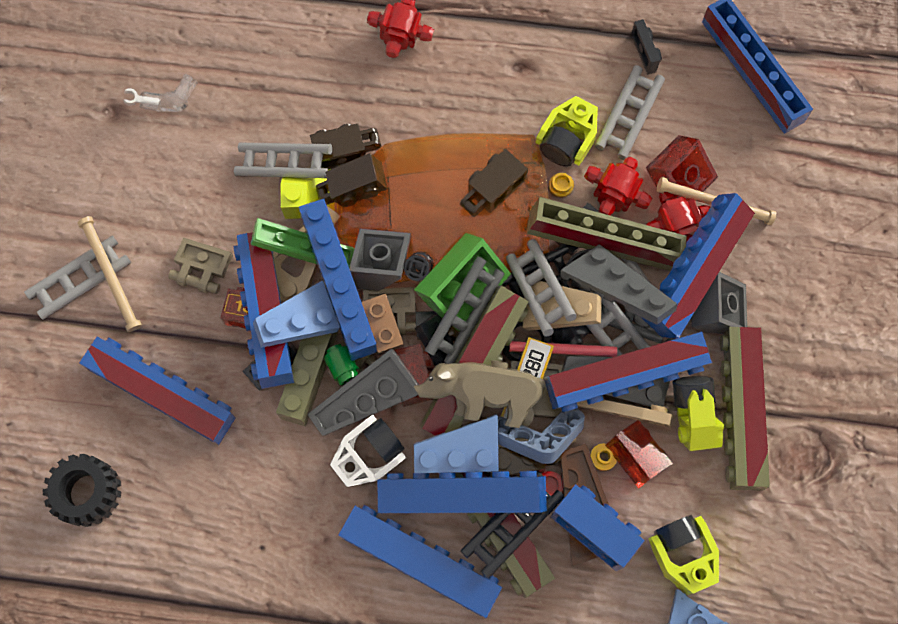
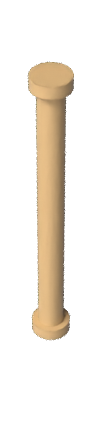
[657,177,776,226]
[77,216,142,332]

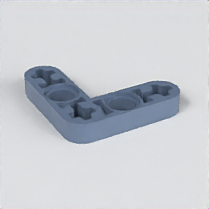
[498,409,585,464]

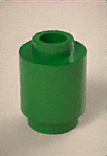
[324,344,359,386]

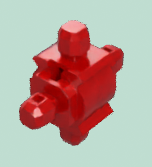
[367,0,434,58]
[584,157,653,216]
[646,191,711,243]

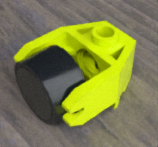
[535,96,598,167]
[672,376,724,451]
[648,515,719,595]

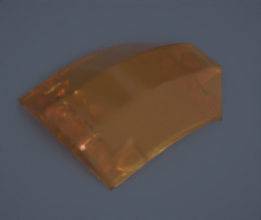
[337,133,549,283]

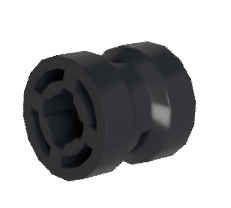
[404,251,434,281]

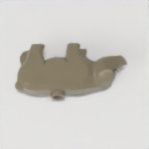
[414,360,545,428]

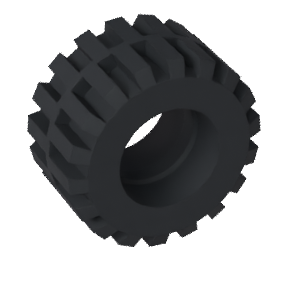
[43,454,122,527]

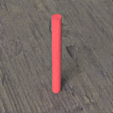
[509,341,617,357]

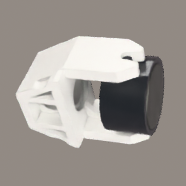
[330,415,406,487]

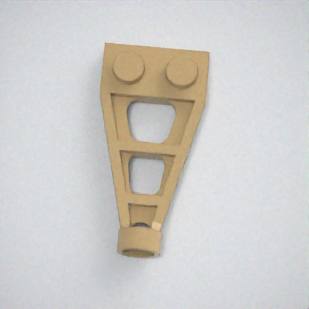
[273,206,340,302]
[577,400,672,428]

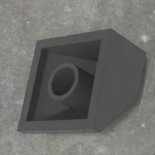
[349,229,411,291]
[690,272,747,334]

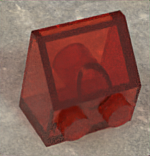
[646,135,718,201]

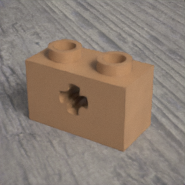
[362,294,405,355]

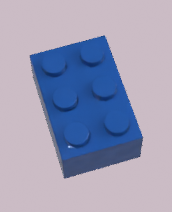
[550,484,645,572]

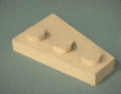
[523,281,602,331]

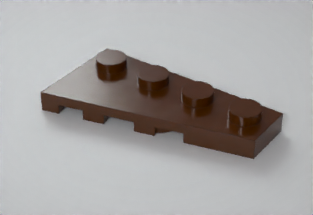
[560,443,609,567]

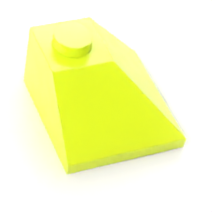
[281,169,335,219]

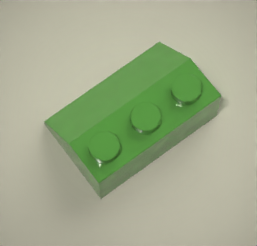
[414,233,511,331]

